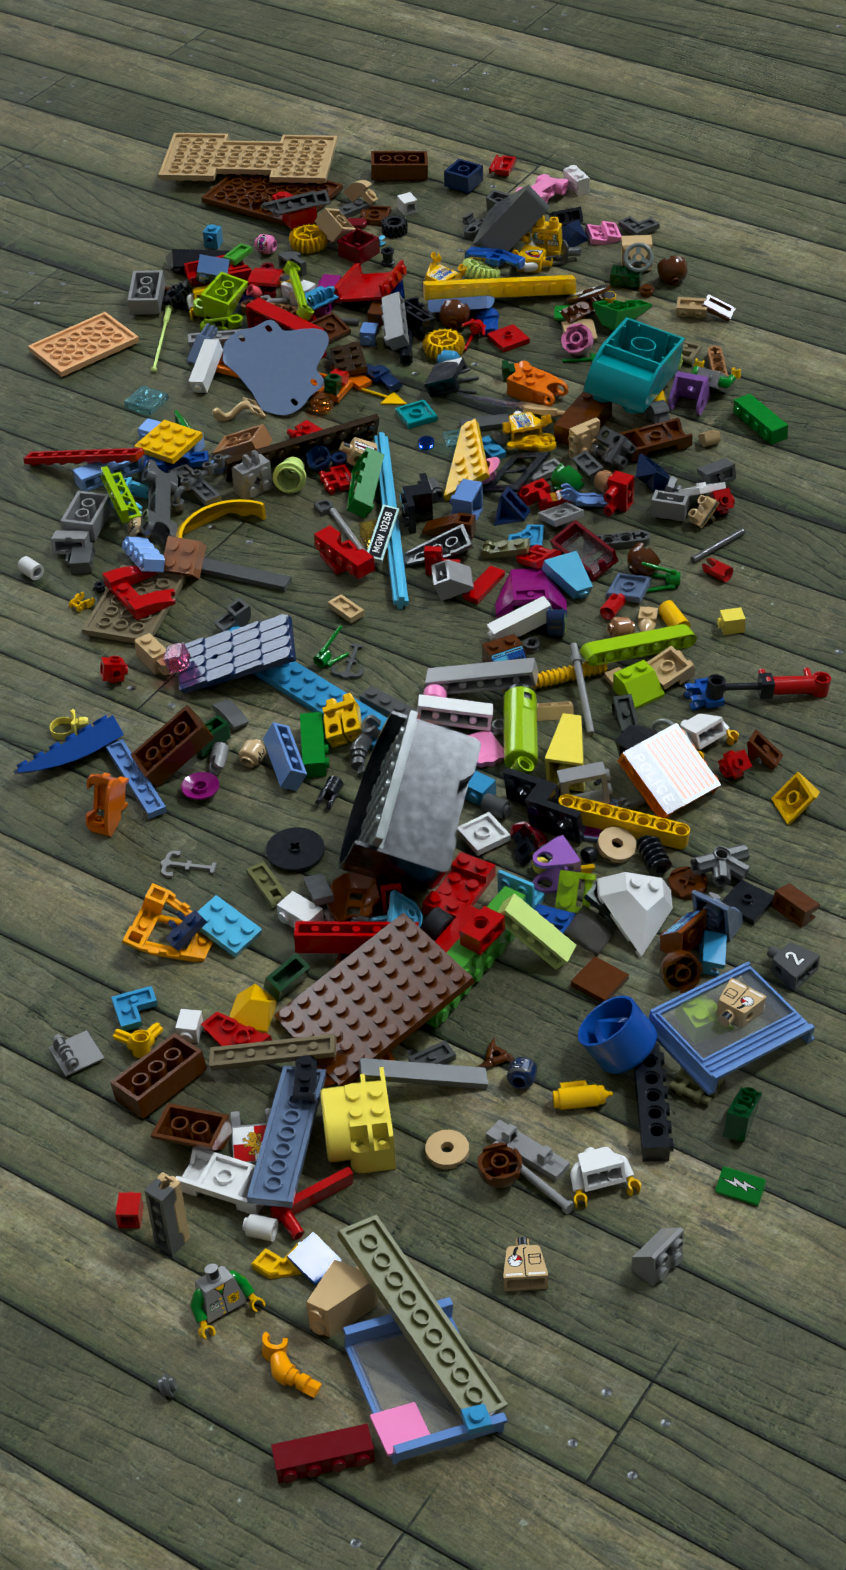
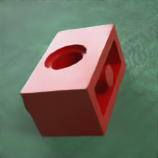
[459,906,505,955]

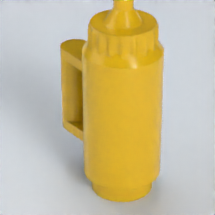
[552,1080,613,1110]

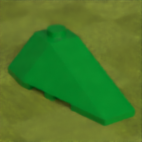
[592,300,652,331]

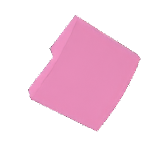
[585,221,621,245]

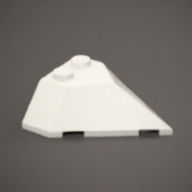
[596,872,673,958]

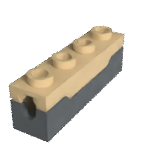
[144,1172,190,1256]

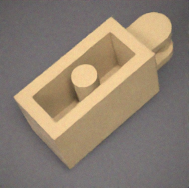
[134,633,172,675]

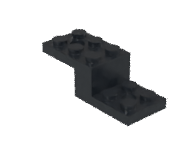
[503,767,584,844]

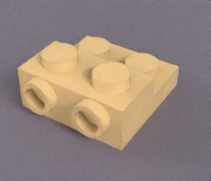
[568,418,600,458]
[647,646,695,690]

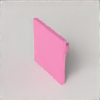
[370,1402,430,1457]

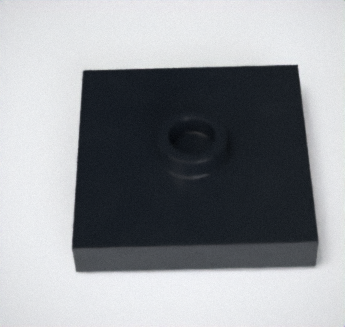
[722,880,774,925]

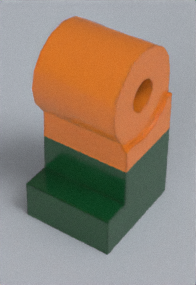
[502,360,530,382]

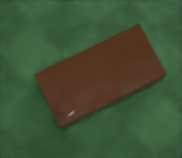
[371,151,428,180]
[554,392,612,445]
[130,705,214,787]
[110,1033,207,1119]

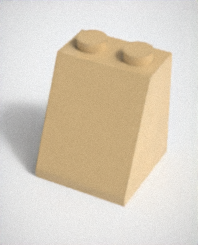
[307,1259,378,1338]

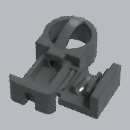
[463,212,484,239]

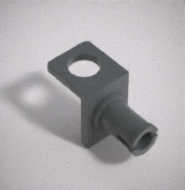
[547,240,581,265]

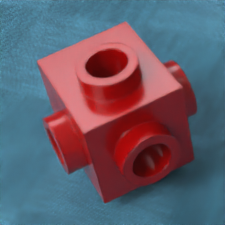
[708,488,735,515]
[99,656,128,683]
[718,749,752,779]

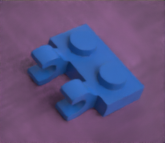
[684,677,725,710]

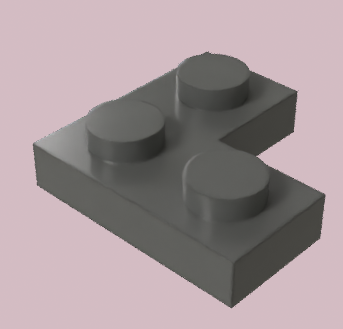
[618,216,660,236]

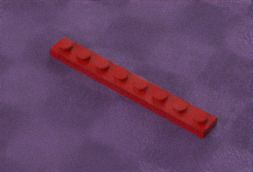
[23,448,144,466]

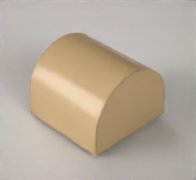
[698,430,721,447]

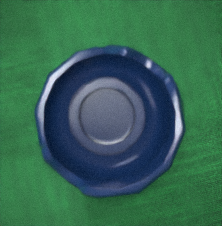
[306,446,331,472]

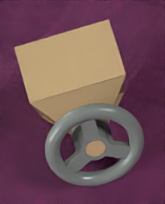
[621,235,654,273]

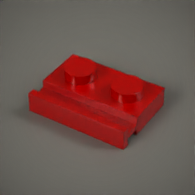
[489,155,516,176]

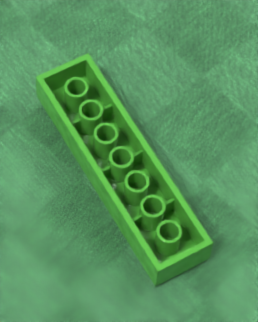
[426,886,526,1028]

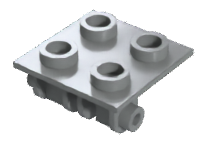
[48,1030,104,1076]

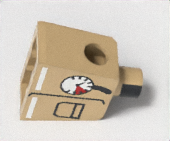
[716,978,767,1027]
[503,1237,548,1291]

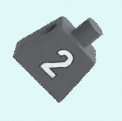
[767,943,820,991]

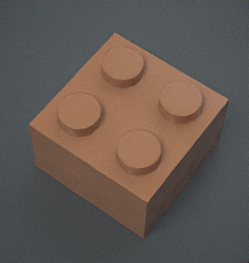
[164,536,207,579]

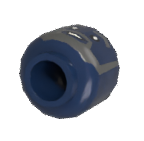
[507,1057,537,1089]

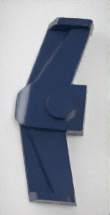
[365,363,403,393]

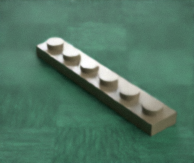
[209,1034,337,1070]

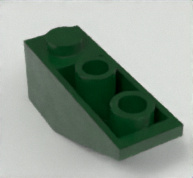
[723,1087,762,1142]

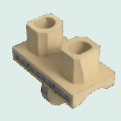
[688,495,719,528]

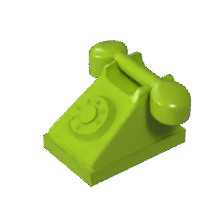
[193,272,248,329]

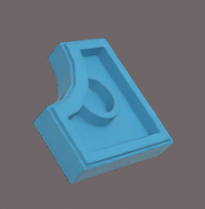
[508,524,544,548]

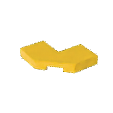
[251,1243,303,1279]

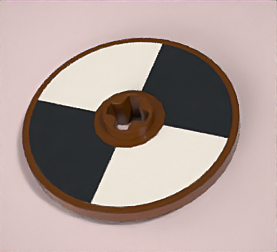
[566,284,611,303]

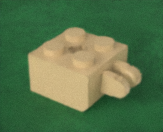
[315,208,355,242]

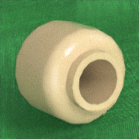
[128,517,151,539]
[239,739,266,768]

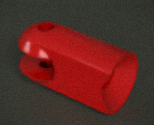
[702,558,733,582]
[599,593,626,620]

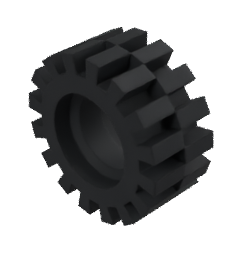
[381,215,408,238]

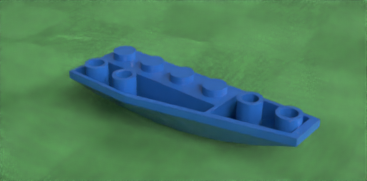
[13,715,124,775]

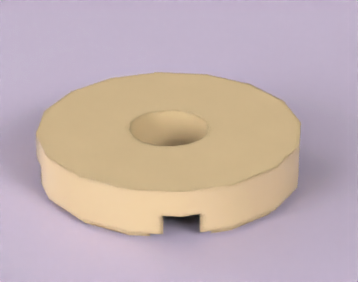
[597,827,636,863]
[425,1130,469,1169]

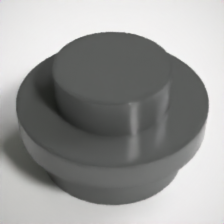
[158,1373,177,1398]

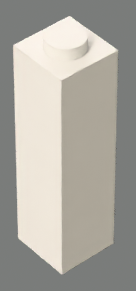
[188,339,223,393]
[487,596,553,641]

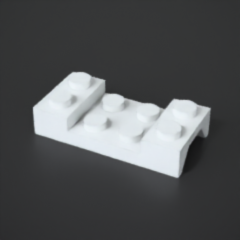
[176,1147,263,1215]

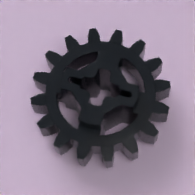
[163,280,193,306]

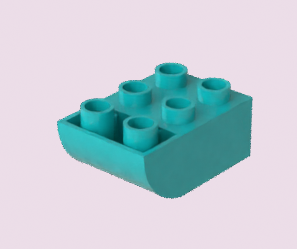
[583,317,685,414]

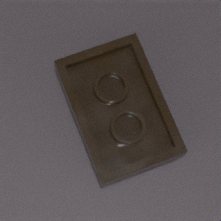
[329,342,368,376]

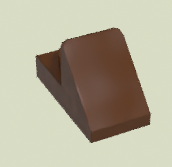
[747,729,783,769]

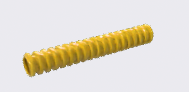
[502,661,608,693]

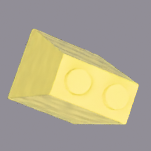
[545,713,585,792]

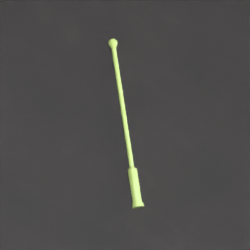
[151,305,173,373]

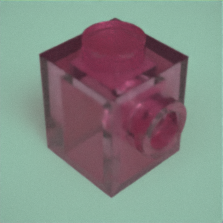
[163,642,191,673]

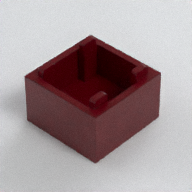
[337,228,380,265]

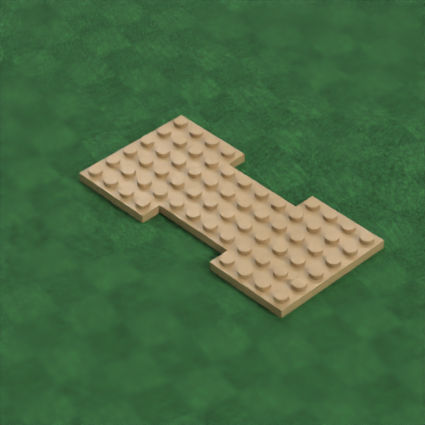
[158,133,338,184]

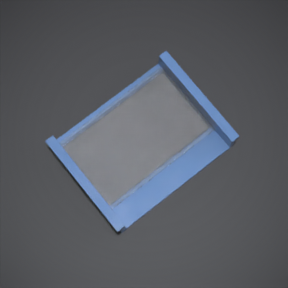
[649,961,815,1095]
[343,1297,507,1465]

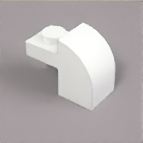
[281,280,316,305]

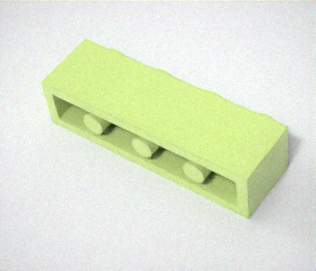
[498,893,576,970]

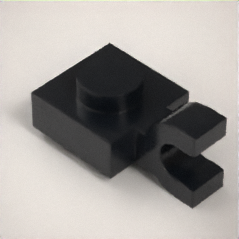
[512,831,536,866]

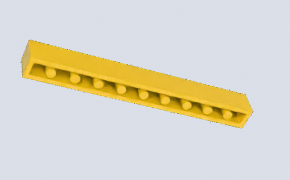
[423,275,576,301]

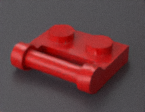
[516,544,561,569]

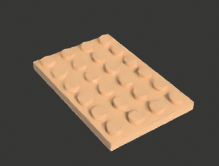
[28,312,139,377]

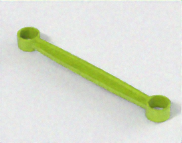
[283,261,314,321]

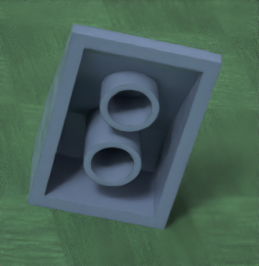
[692,890,743,942]

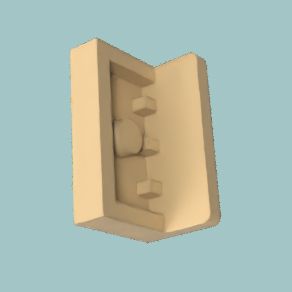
[676,297,707,318]

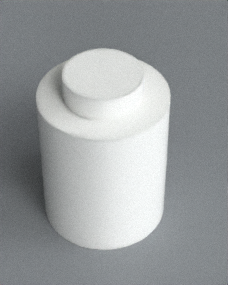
[17,556,44,580]
[242,1214,279,1242]

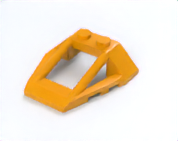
[122,883,213,962]

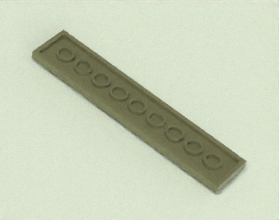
[337,1214,508,1421]

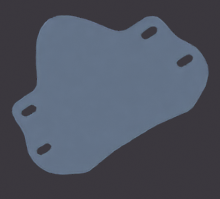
[223,320,329,415]

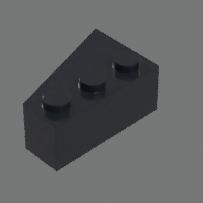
[404,296,435,338]

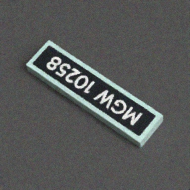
[367,504,399,564]

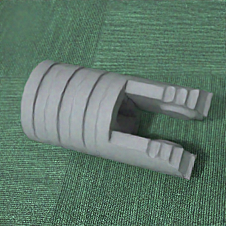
[208,742,229,776]

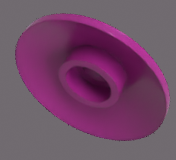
[181,772,220,800]

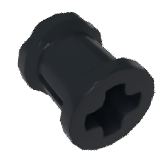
[381,247,395,267]

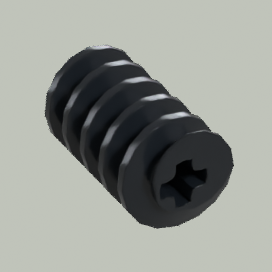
[636,835,672,877]

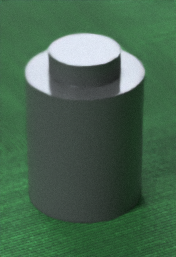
[480,793,511,819]

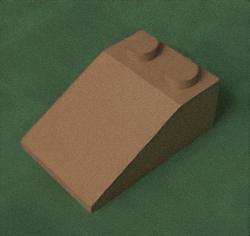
[213,424,272,456]

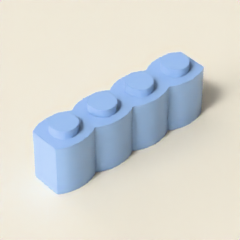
[122,536,165,572]

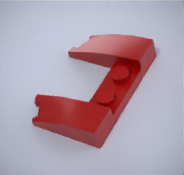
[102,566,176,620]

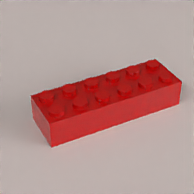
[246,297,327,359]

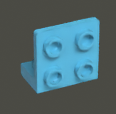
[497,870,545,910]

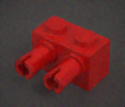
[604,471,634,516]

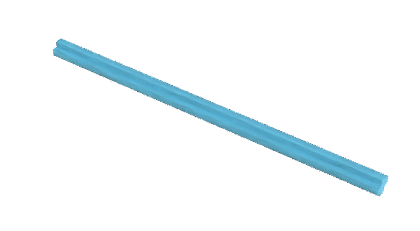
[373,432,409,609]

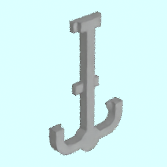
[161,851,217,879]

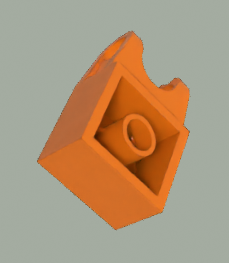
[507,364,569,407]

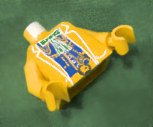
[425,252,467,281]
[502,411,552,442]

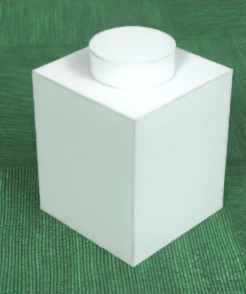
[397,192,418,216]
[175,1009,203,1044]

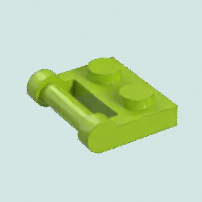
[555,870,596,915]

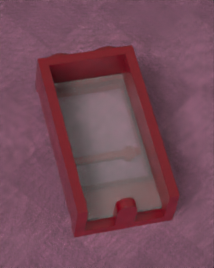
[550,520,618,582]

